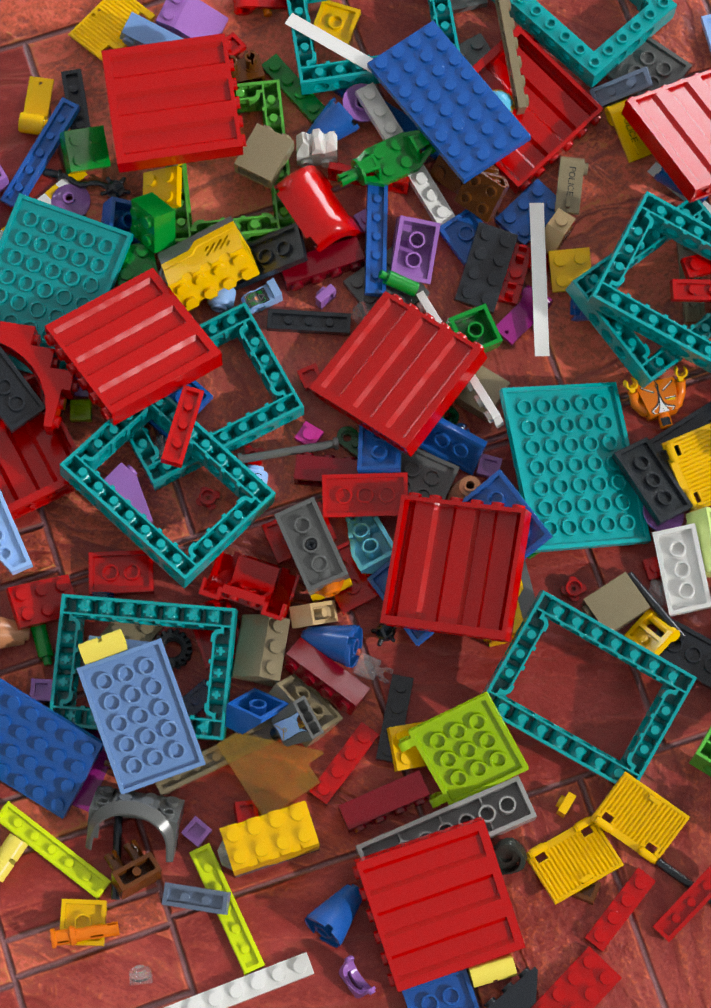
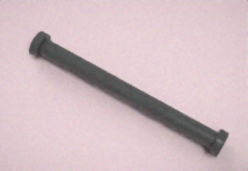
[237,437,339,463]

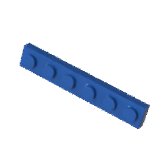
[0,97,81,208]
[364,185,388,297]

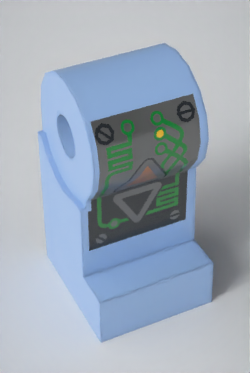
[241,278,283,314]

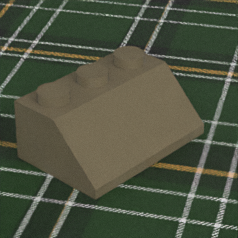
[231,614,290,687]
[268,674,343,748]

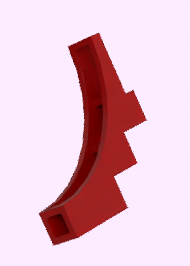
[0,321,80,436]

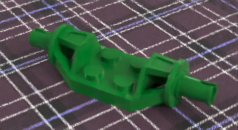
[336,130,436,187]

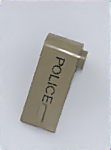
[554,156,589,215]

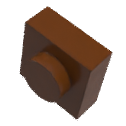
[572,881,601,905]

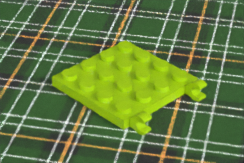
[398,691,529,808]

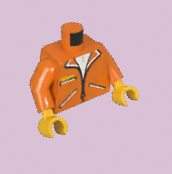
[623,366,688,429]

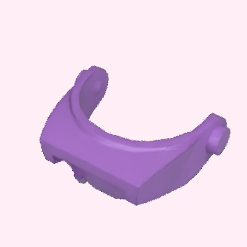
[339,955,376,998]

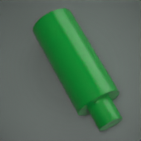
[378,270,419,297]
[30,624,54,667]

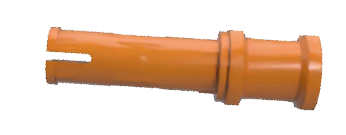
[50,921,120,949]

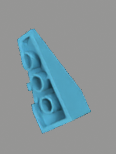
[346,517,393,574]

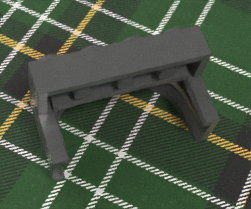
[85,786,185,862]

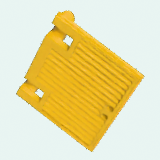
[68,0,156,62]
[661,423,711,513]
[590,771,690,864]
[526,816,624,905]

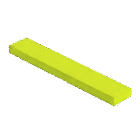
[0,801,111,899]
[189,843,265,975]

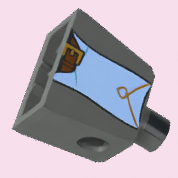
[270,695,324,747]

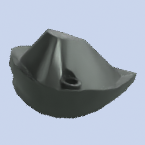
[493,838,527,875]

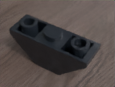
[484,967,538,1008]

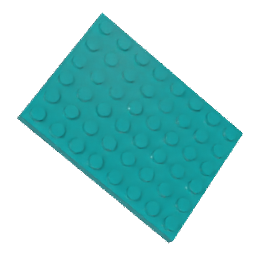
[0,193,134,374]
[499,382,651,553]

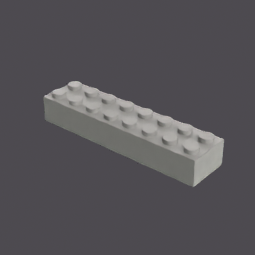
[355,775,537,858]

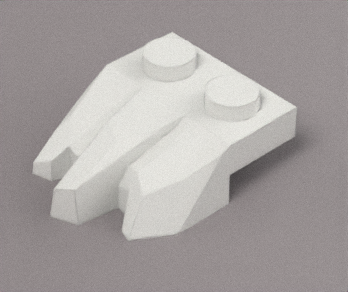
[296,128,338,168]

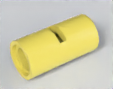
[78,629,128,665]
[0,833,28,883]
[468,954,517,988]

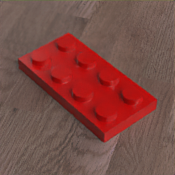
[322,472,408,518]
[531,946,622,1008]

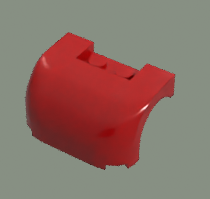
[274,165,365,252]
[198,551,301,621]

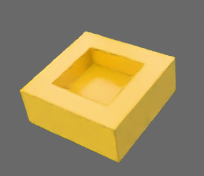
[555,792,576,818]

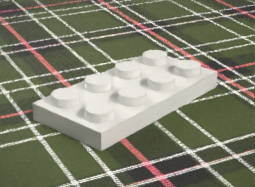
[652,523,711,617]

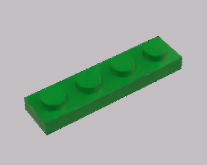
[262,54,325,124]

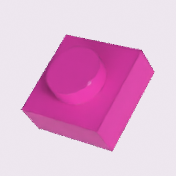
[294,421,324,445]

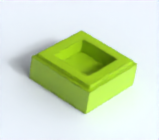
[70,399,92,422]

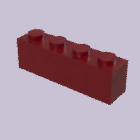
[280,237,365,291]
[294,452,358,487]
[283,637,370,716]
[338,770,430,834]

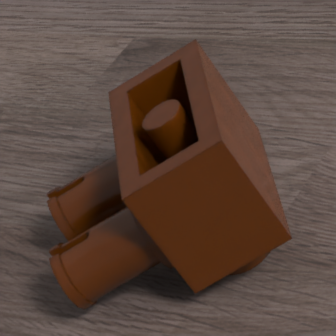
[230,50,265,84]
[104,840,162,900]

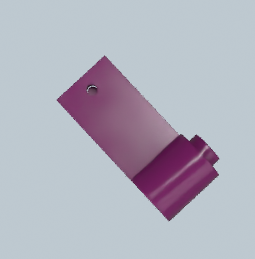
[496,285,553,346]

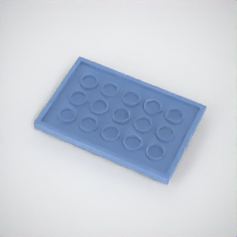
[76,638,206,794]

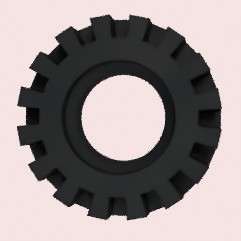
[156,629,193,670]

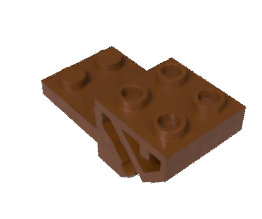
[429,154,510,222]

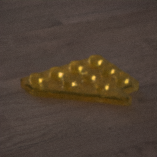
[217,733,324,815]

